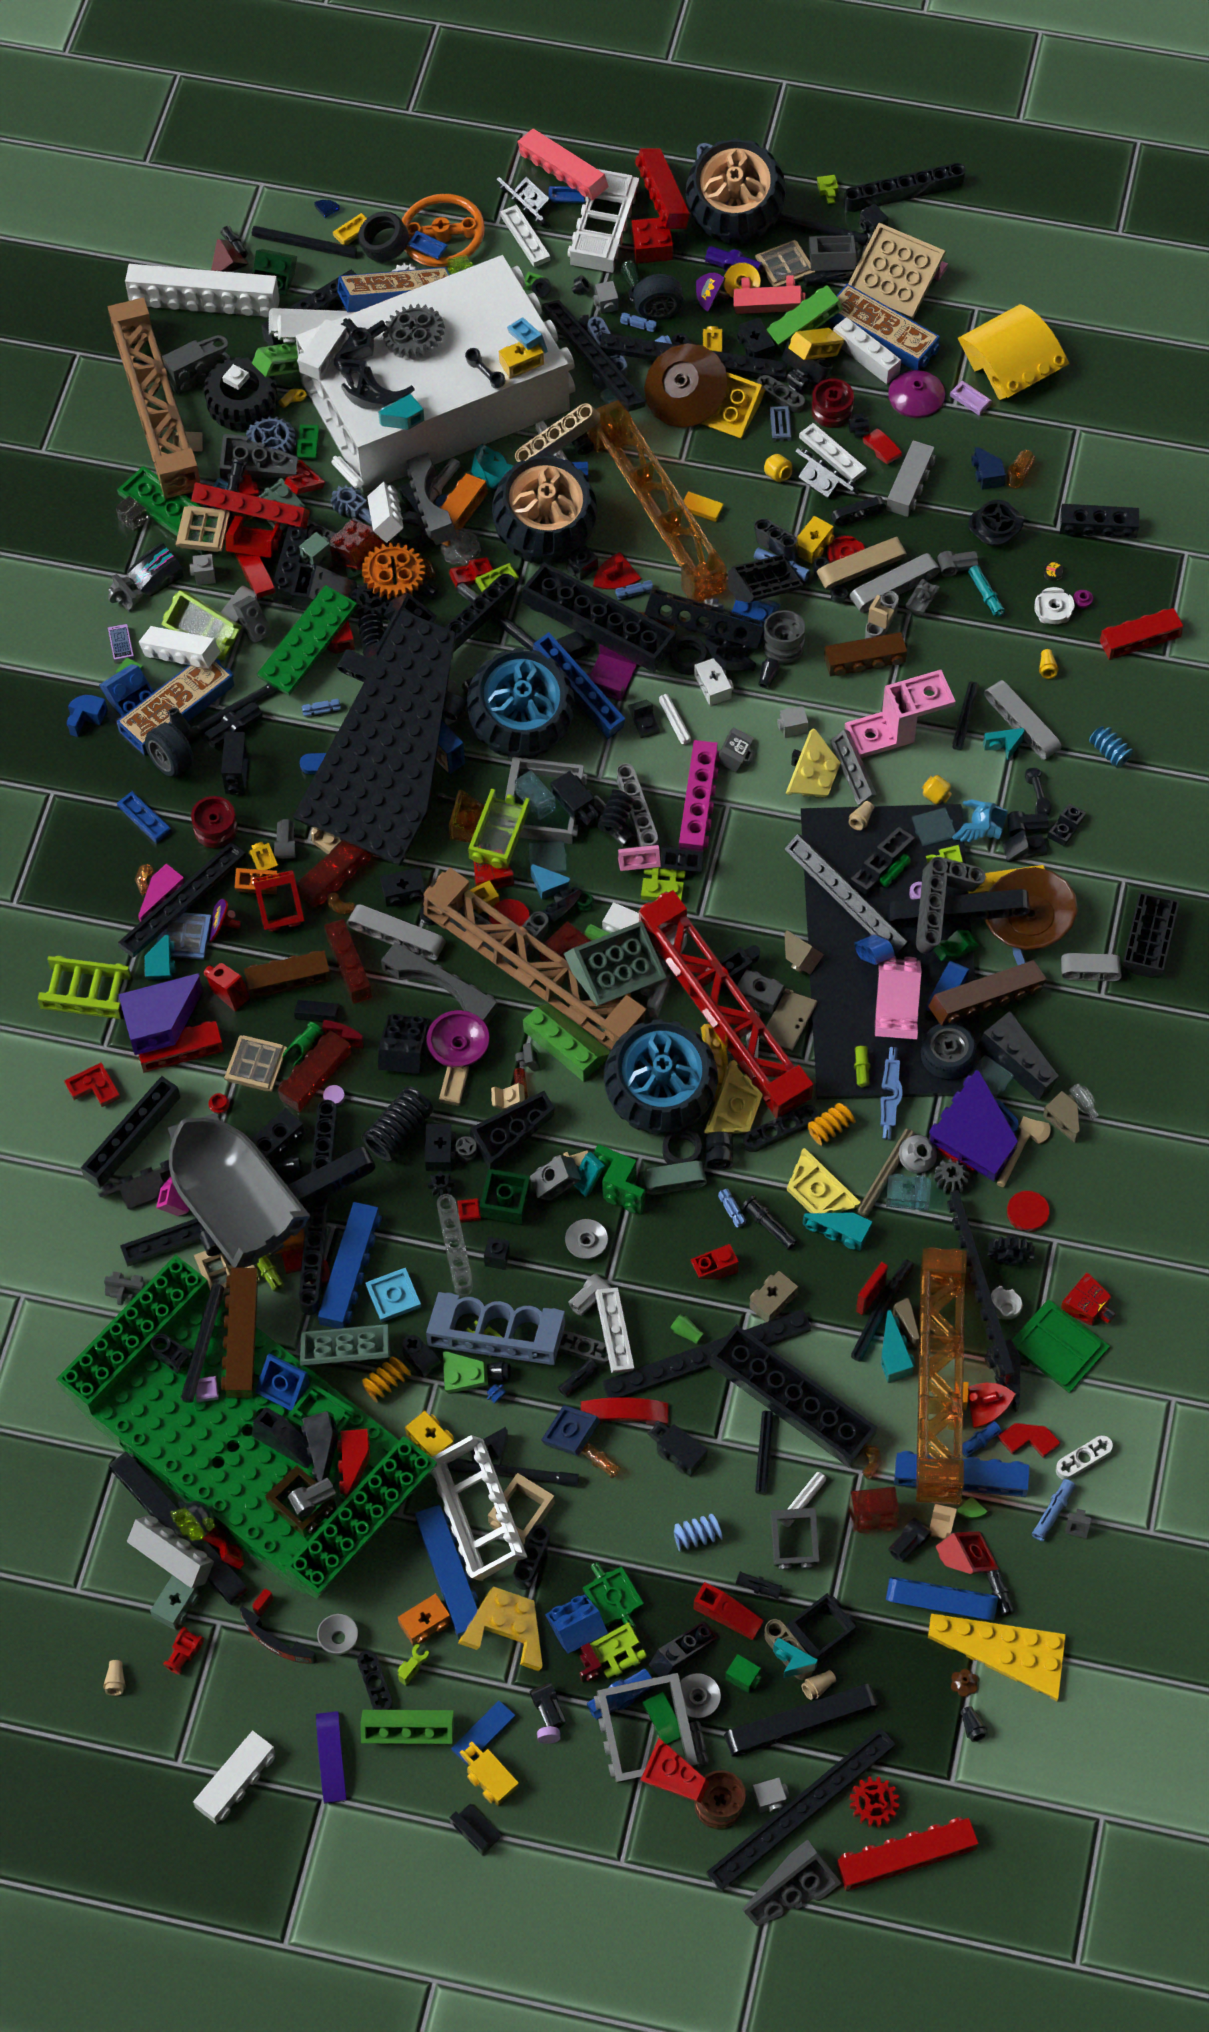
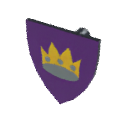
[696,273,730,312]

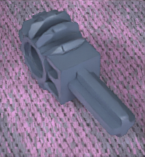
[331,484,372,525]

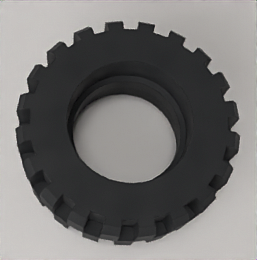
[204,357,278,431]

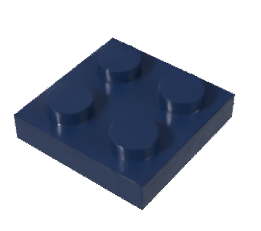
[541,1405,600,1456]

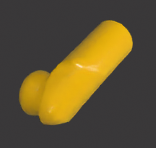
[278,389,306,408]

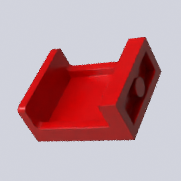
[226,515,283,558]

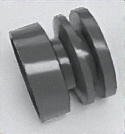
[763,610,805,664]

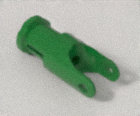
[282,1022,324,1067]

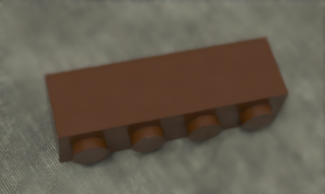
[824,632,907,676]
[244,950,331,999]

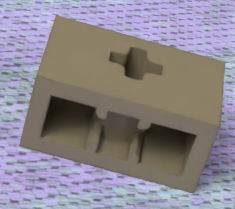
[750,1271,798,1322]

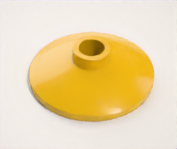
[724,263,761,298]

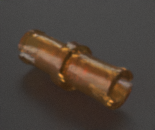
[581,1441,621,1478]

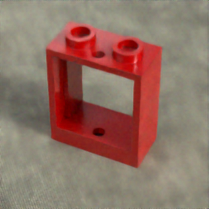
[253,870,304,931]

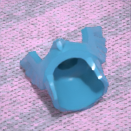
[952,799,1008,842]

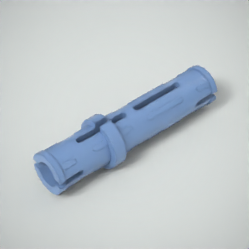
[754,547,810,581]
[1031,1479,1076,1541]

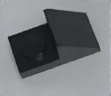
[628,699,660,739]
[1002,830,1047,862]
[468,1427,508,1465]

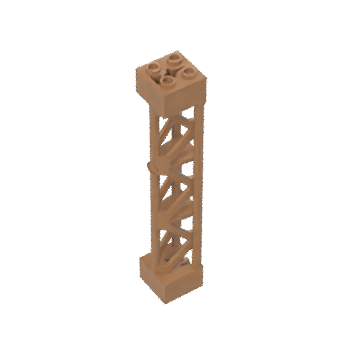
[107,297,201,499]
[423,868,646,1050]

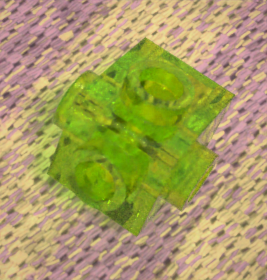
[446,254,473,275]

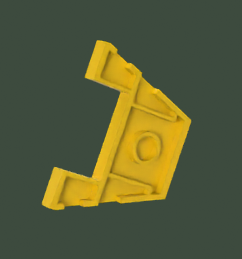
[458,1586,542,1671]

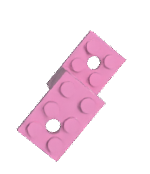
[845,670,956,758]
[875,956,921,1039]

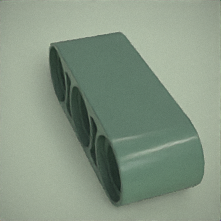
[643,1161,707,1195]

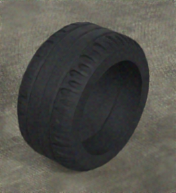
[358,211,409,262]

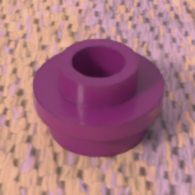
[1073,590,1093,609]

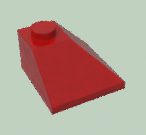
[935,1531,999,1574]

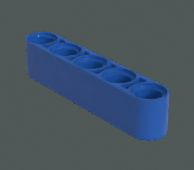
[886,1577,998,1620]

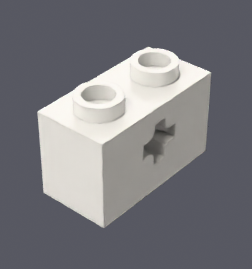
[694,658,734,706]

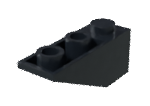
[985,1339,1021,1412]
[252,1407,313,1469]
[302,1411,339,1482]
[649,1621,718,1677]

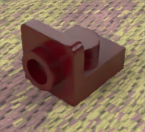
[580,1643,602,1682]

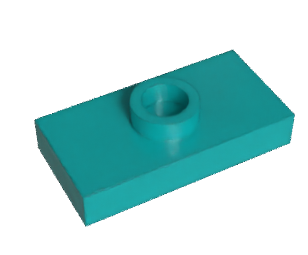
[574,1152,605,1197]

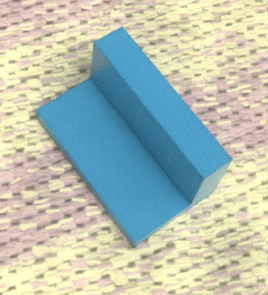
[507,317,548,353]

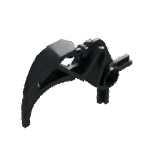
[334,318,415,409]

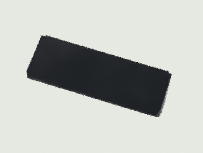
[294,1000,339,1022]

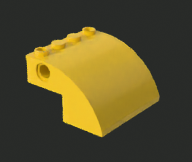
[958,304,1070,400]

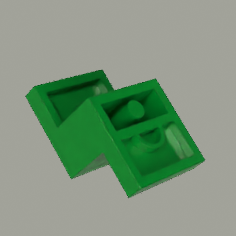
[594,1144,645,1214]

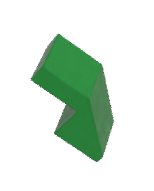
[933,930,979,961]

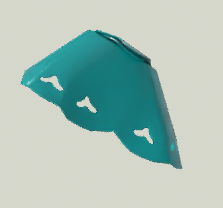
[471,444,514,489]

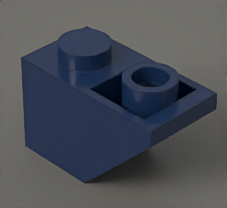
[971,447,1006,490]

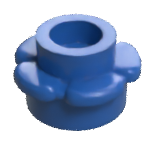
[487,1384,506,1404]

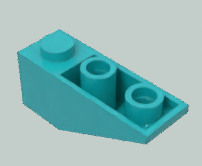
[803,1213,872,1251]
[880,1310,916,1383]

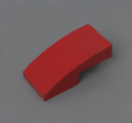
[862,428,902,464]
[449,557,493,587]

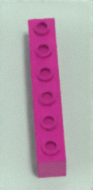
[679,740,720,849]

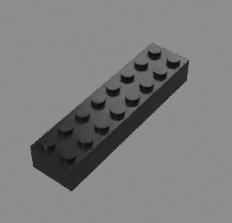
[522,562,676,673]
[709,1324,878,1468]

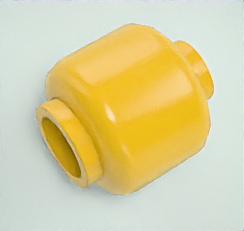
[764,454,792,482]
[922,775,952,805]

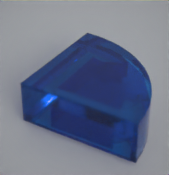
[314,200,340,218]

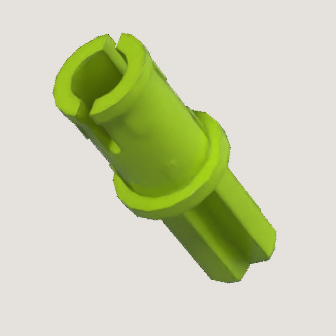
[854,1046,871,1087]
[257,1255,285,1292]

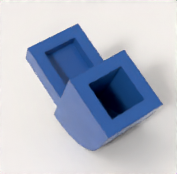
[67,695,107,737]

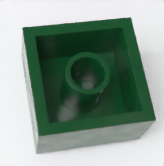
[480,1169,531,1225]

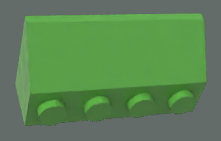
[523,1004,610,1082]

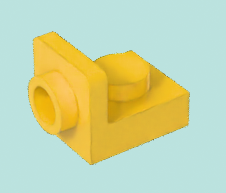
[703,326,722,352]
[249,842,278,870]

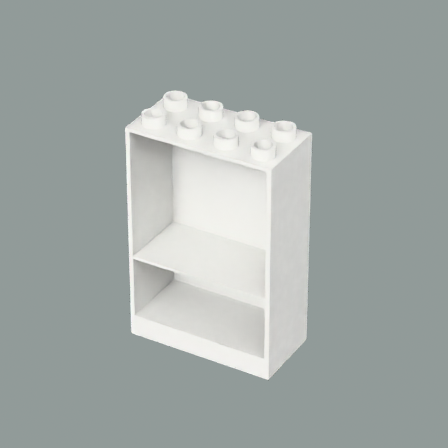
[295,255,575,493]

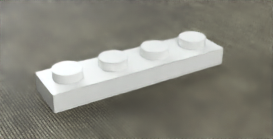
[500,205,550,267]
[799,423,866,482]
[595,1287,634,1373]

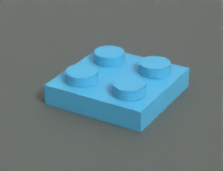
[366,1268,421,1323]

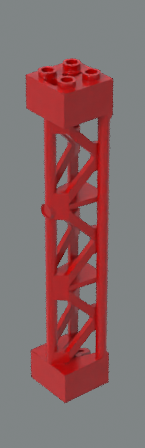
[639,890,813,1119]

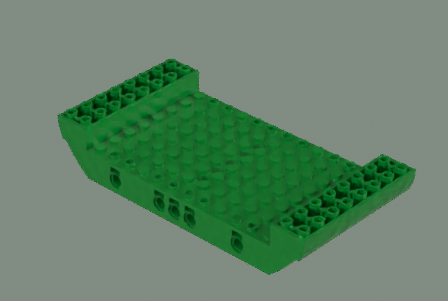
[56,1255,437,1599]

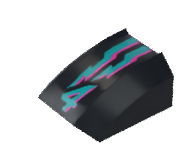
[127,542,184,596]

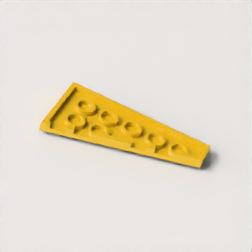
[928,1614,1065,1701]

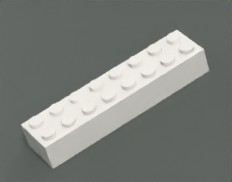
[125,264,279,317]

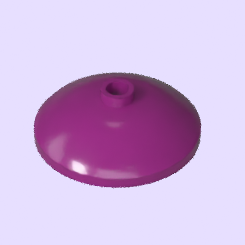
[888,370,945,418]
[427,1010,489,1068]

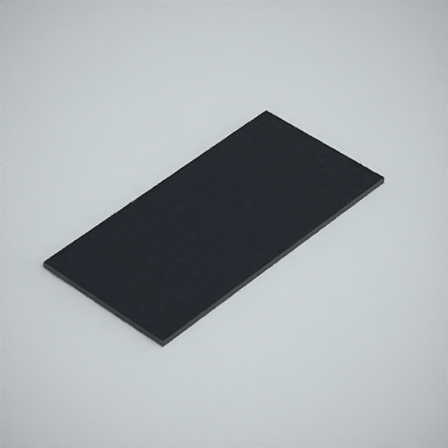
[800,804,983,1100]

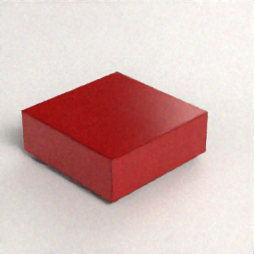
[457,1198,481,1223]
[252,1588,274,1617]

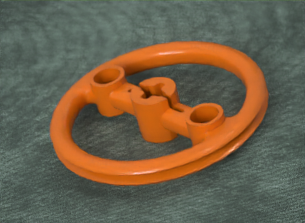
[402,194,485,267]

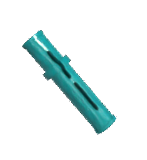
[968,565,1005,617]

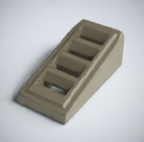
[893,1298,919,1348]

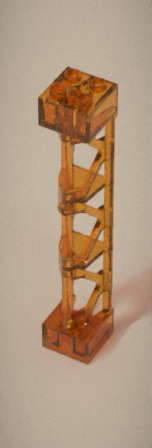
[587,400,727,602]
[916,1247,966,1504]

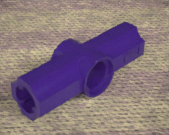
[705,246,762,275]

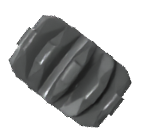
[934,1158,970,1194]

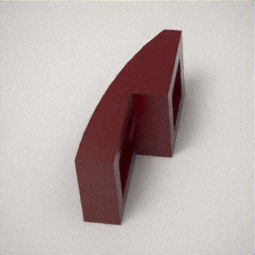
[322,1020,364,1049]

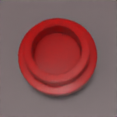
[208,1093,230,1114]

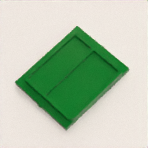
[1012,1299,1110,1393]

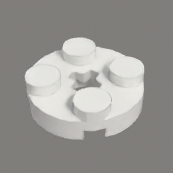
[1034,587,1074,624]

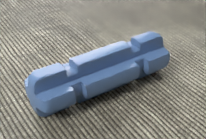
[620,313,657,332]
[615,580,653,600]
[302,699,341,717]
[718,1189,746,1228]

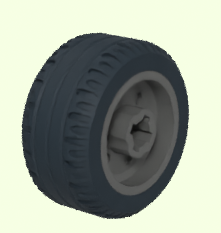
[633,274,684,320]
[145,723,194,777]
[921,1023,977,1080]

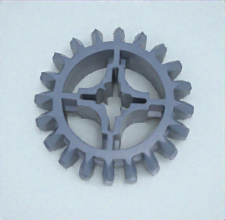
[246,415,297,455]

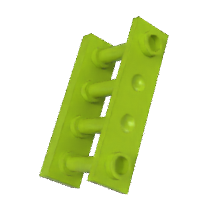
[37,956,131,1019]

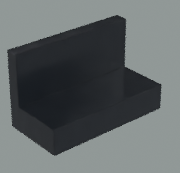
[449,1804,502,1856]

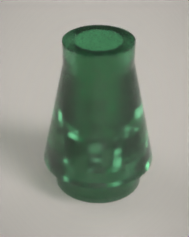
[621,260,640,287]

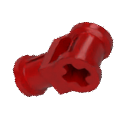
[163,1627,204,1675]

